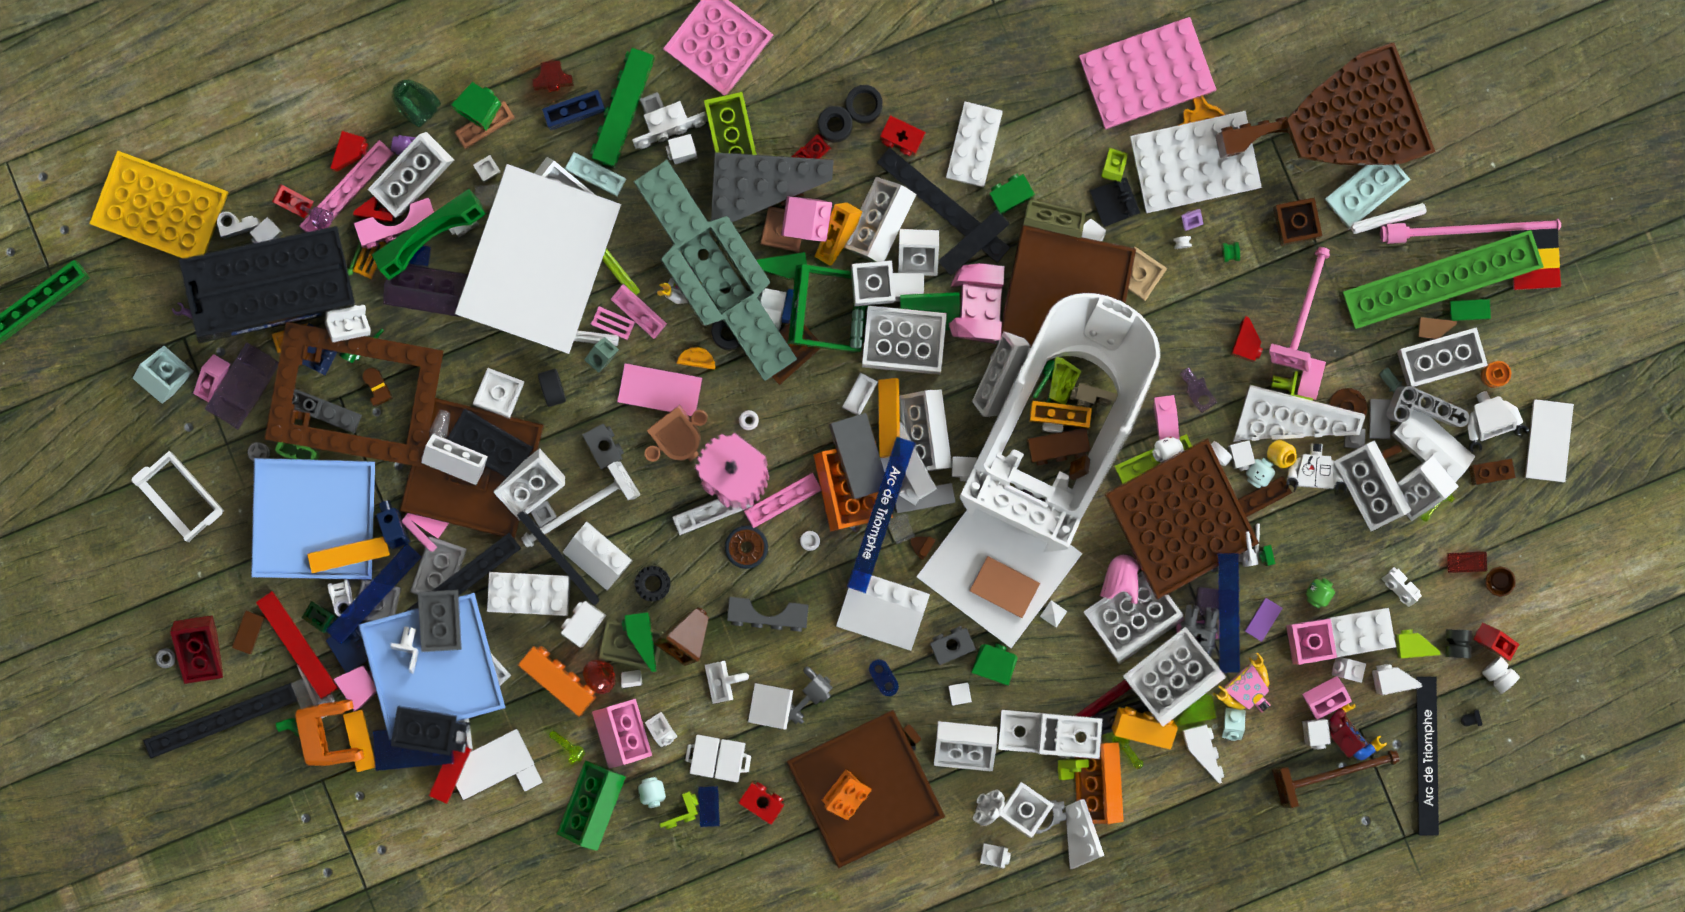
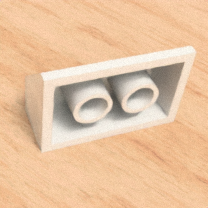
[563,522,633,591]
[934,721,997,771]

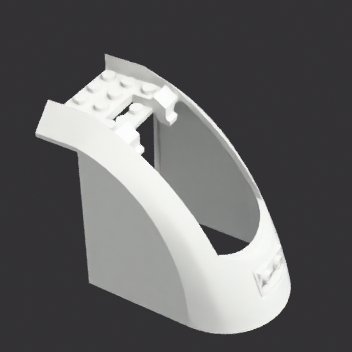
[960,293,1160,552]

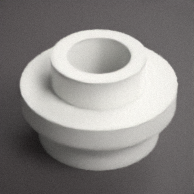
[739,410,759,430]

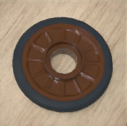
[725,526,768,569]

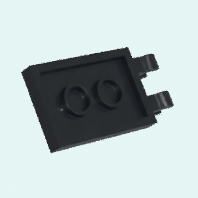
[391,706,470,756]

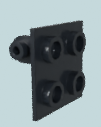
[1090,177,1140,227]

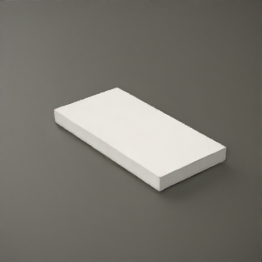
[1525,399,1574,482]
[456,729,535,800]

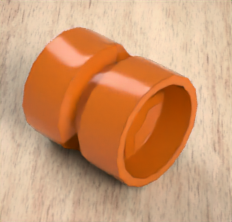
[1481,361,1512,388]

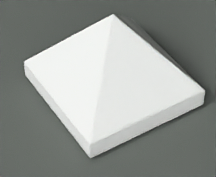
[1040,601,1067,627]

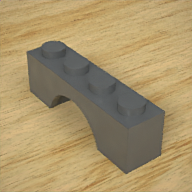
[727,597,809,632]

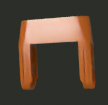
[296,699,364,766]

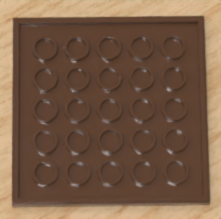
[1104,438,1259,599]

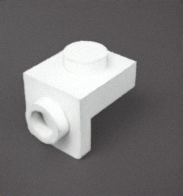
[1332,657,1366,683]

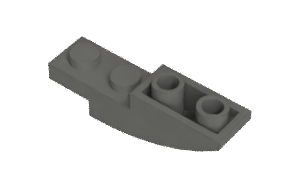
[292,389,362,433]

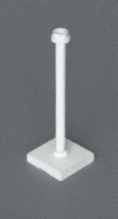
[521,462,641,547]

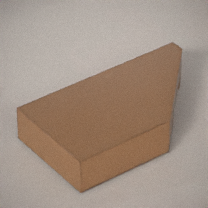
[1418,317,1457,339]

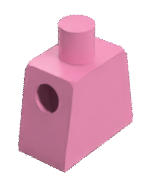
[334,666,377,711]

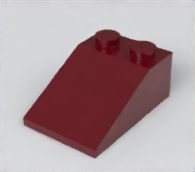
[170,615,223,684]

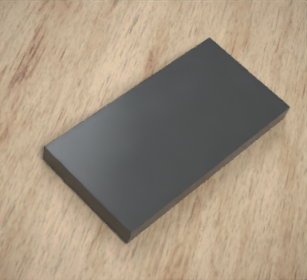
[829,413,890,500]

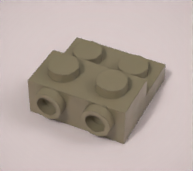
[1070,383,1118,407]

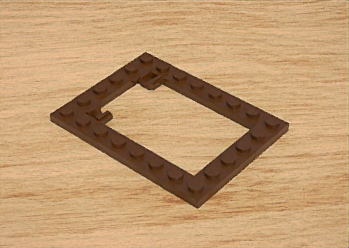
[265,322,443,467]

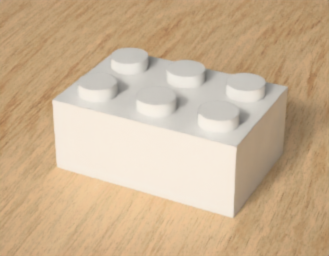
[1327,608,1396,657]

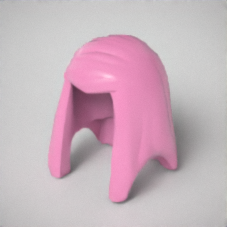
[1100,555,1140,604]

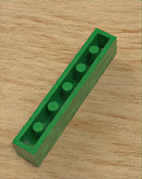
[590,48,655,168]
[0,260,90,344]

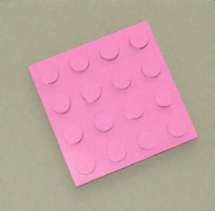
[663,0,773,96]

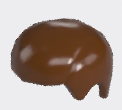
[1485,566,1516,597]

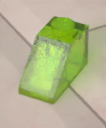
[1175,693,1217,726]

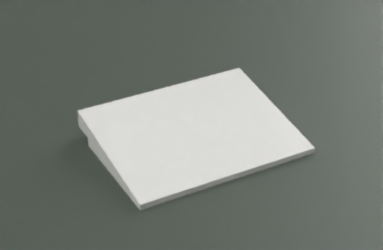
[455,164,621,354]

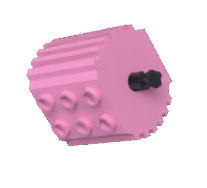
[696,433,769,510]

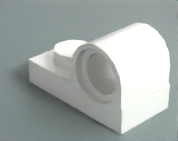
[217,212,260,239]

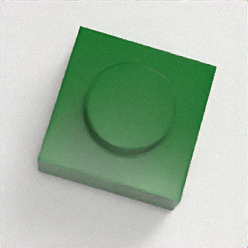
[1259,545,1276,566]

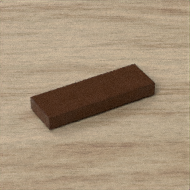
[1238,476,1292,517]

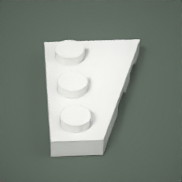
[1065,799,1104,869]

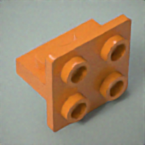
[821,770,871,820]

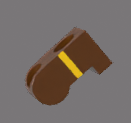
[363,368,393,407]

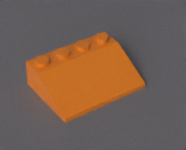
[813,441,893,532]

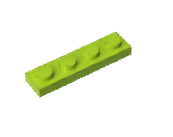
[1114,434,1192,484]

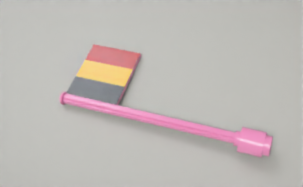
[1380,219,1561,290]

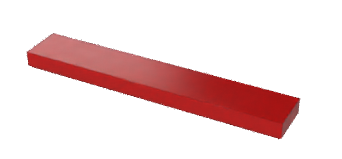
[256,591,338,700]

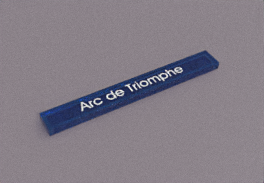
[847,437,915,594]

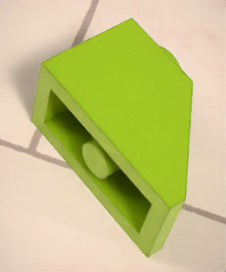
[1396,629,1440,658]

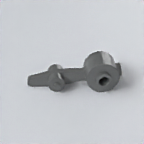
[778,666,833,730]

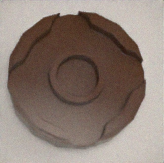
[1328,388,1367,416]

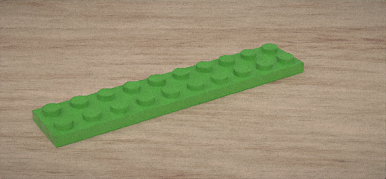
[1342,230,1544,329]

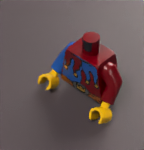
[1329,703,1386,760]

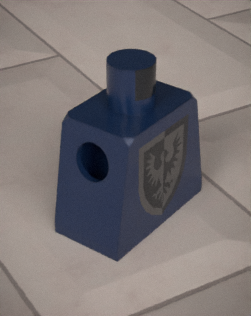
[377,500,411,549]

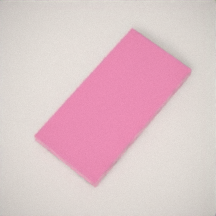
[618,364,702,416]

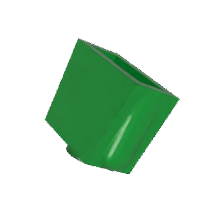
[451,82,502,131]
[971,644,1018,686]

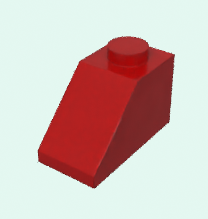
[331,131,369,172]
[1231,316,1263,362]
[1473,623,1519,661]

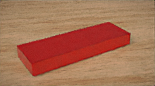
[429,747,472,804]

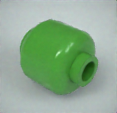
[1306,578,1335,608]

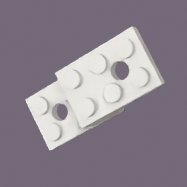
[998,710,1102,759]

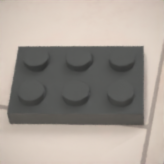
[418,590,462,652]

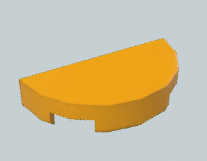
[676,347,715,370]

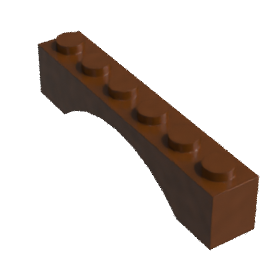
[1215,117,1289,158]

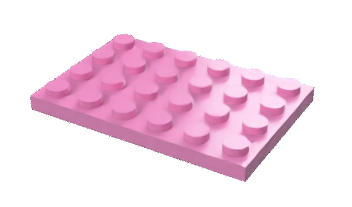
[1079,17,1216,130]

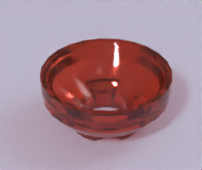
[583,659,616,694]

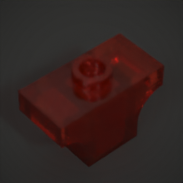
[532,61,574,91]

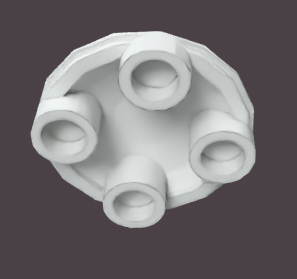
[973,789,1005,826]

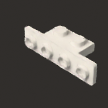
[632,101,708,149]

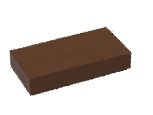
[232,611,265,655]

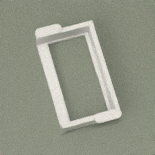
[132,451,224,542]

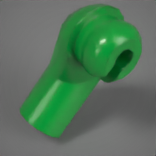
[276,718,300,737]

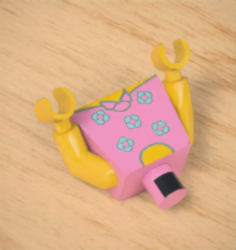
[1213,653,1270,713]

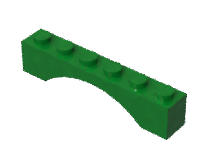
[372,189,486,280]

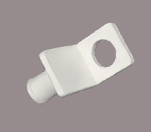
[390,627,419,674]

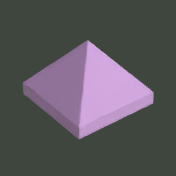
[1181,209,1203,231]

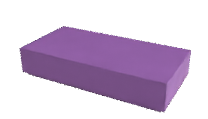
[1245,598,1282,642]

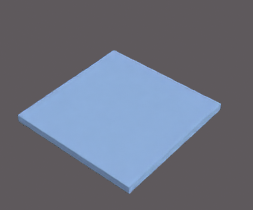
[251,458,375,580]
[359,593,506,740]

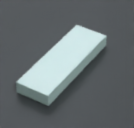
[565,152,626,196]

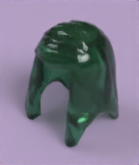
[392,79,441,127]

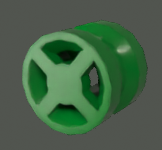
[1222,242,1240,263]

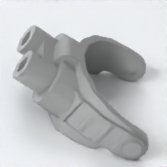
[1035,800,1067,834]

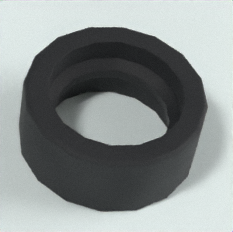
[846,85,883,123]

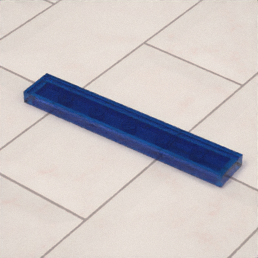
[326,544,421,644]
[1218,553,1240,673]

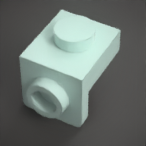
[1222,708,1246,741]

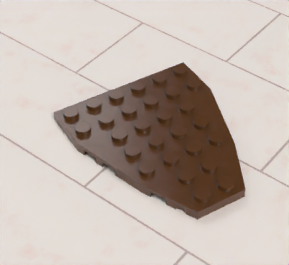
[1285,42,1435,165]

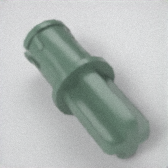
[1379,368,1409,400]

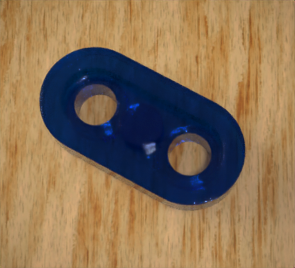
[869,659,899,696]

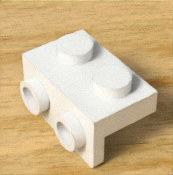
[325,305,371,342]

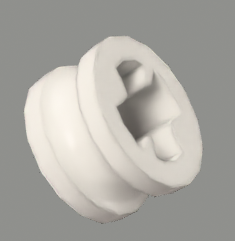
[1173,236,1192,249]

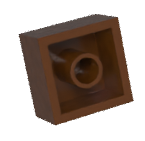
[1273,197,1323,246]

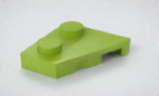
[1049,356,1081,405]

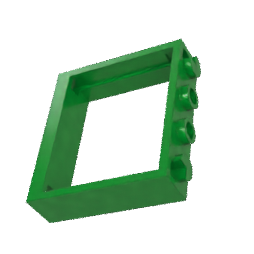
[788,264,868,353]

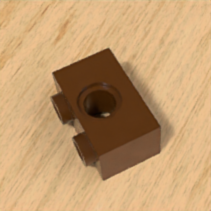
[1469,459,1516,486]

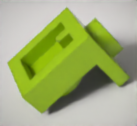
[1058,759,1089,780]

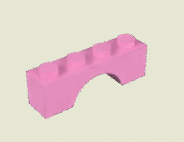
[354,198,434,249]

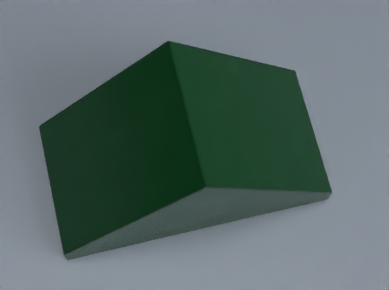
[301,601,338,633]

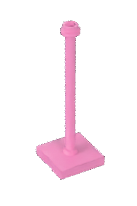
[1269,247,1330,372]

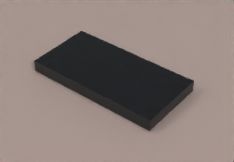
[446,408,533,478]

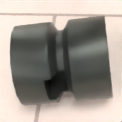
[1445,629,1472,658]

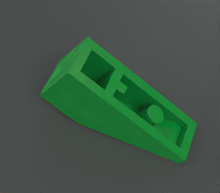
[756,252,807,280]
[622,612,657,672]

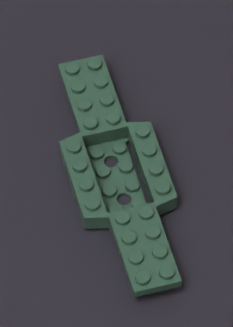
[634,160,797,381]

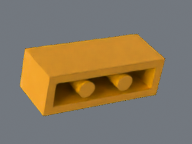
[1029,401,1092,429]
[1111,707,1178,750]

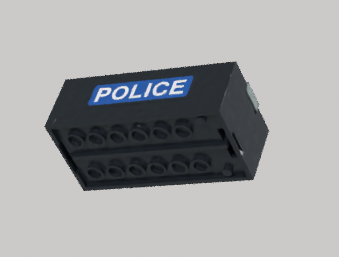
[179,226,355,344]

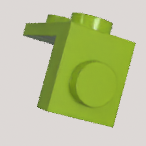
[659,791,699,830]

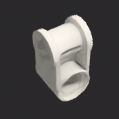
[328,579,355,618]

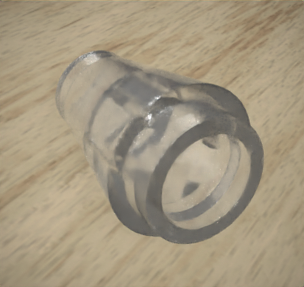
[429,410,450,439]

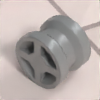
[248,443,270,461]

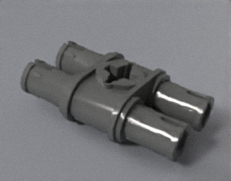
[1181,605,1219,658]

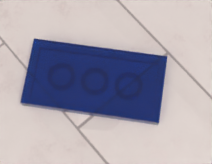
[373,730,454,771]

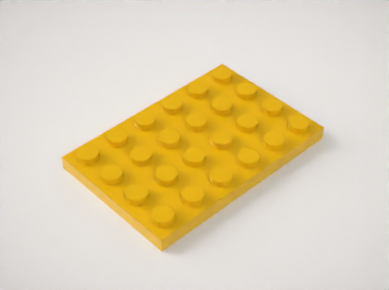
[89,151,229,259]

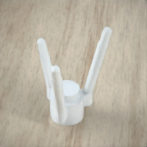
[1237,523,1260,567]

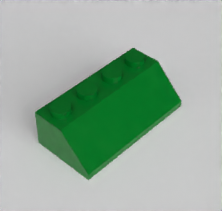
[557,760,626,851]

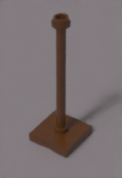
[1272,750,1399,808]

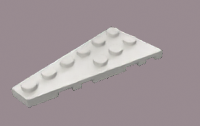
[1234,385,1365,442]

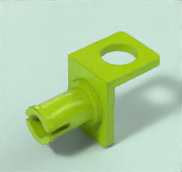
[1271,371,1313,401]

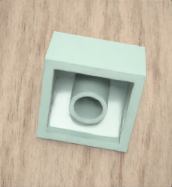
[133,346,193,404]

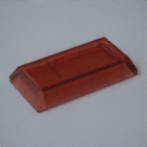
[1447,552,1488,573]

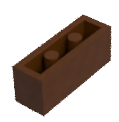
[1027,428,1091,466]

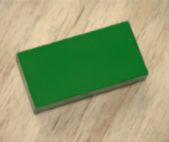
[1449,299,1491,321]

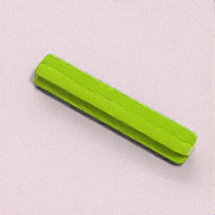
[602,248,640,295]

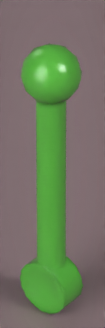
[347,239,362,276]

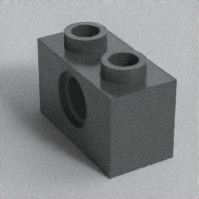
[583,423,624,470]
[930,626,976,665]

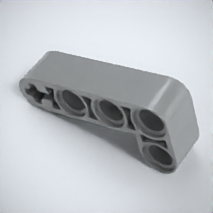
[1387,386,1470,427]

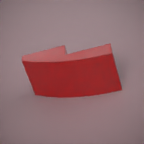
[791,134,832,159]

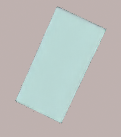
[1324,165,1410,229]

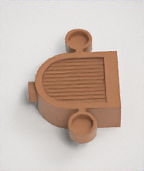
[645,405,708,462]

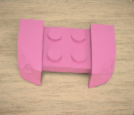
[949,264,1005,341]

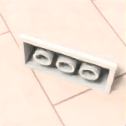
[844,177,916,262]
[972,332,1030,417]
[899,389,952,471]
[1390,409,1475,482]

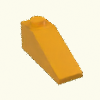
[815,202,863,266]

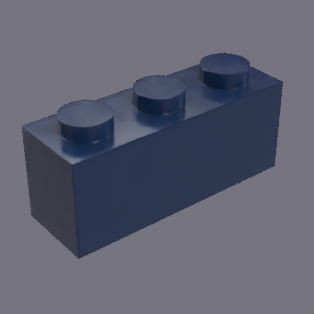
[542,90,605,131]

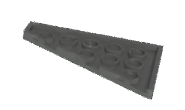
[711,152,834,222]

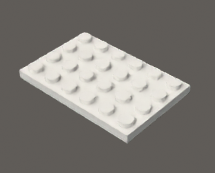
[1130,111,1262,213]

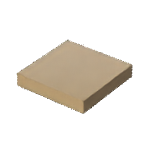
[1128,247,1167,301]

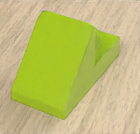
[1101,148,1128,182]

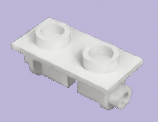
[1381,567,1422,607]

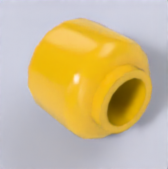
[1267,440,1296,469]

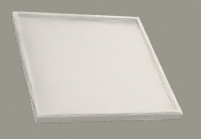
[917,508,1082,648]

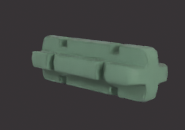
[850,309,863,349]

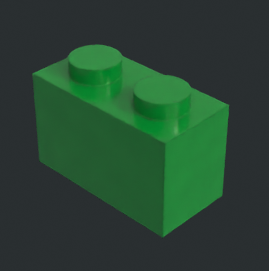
[988,173,1035,214]

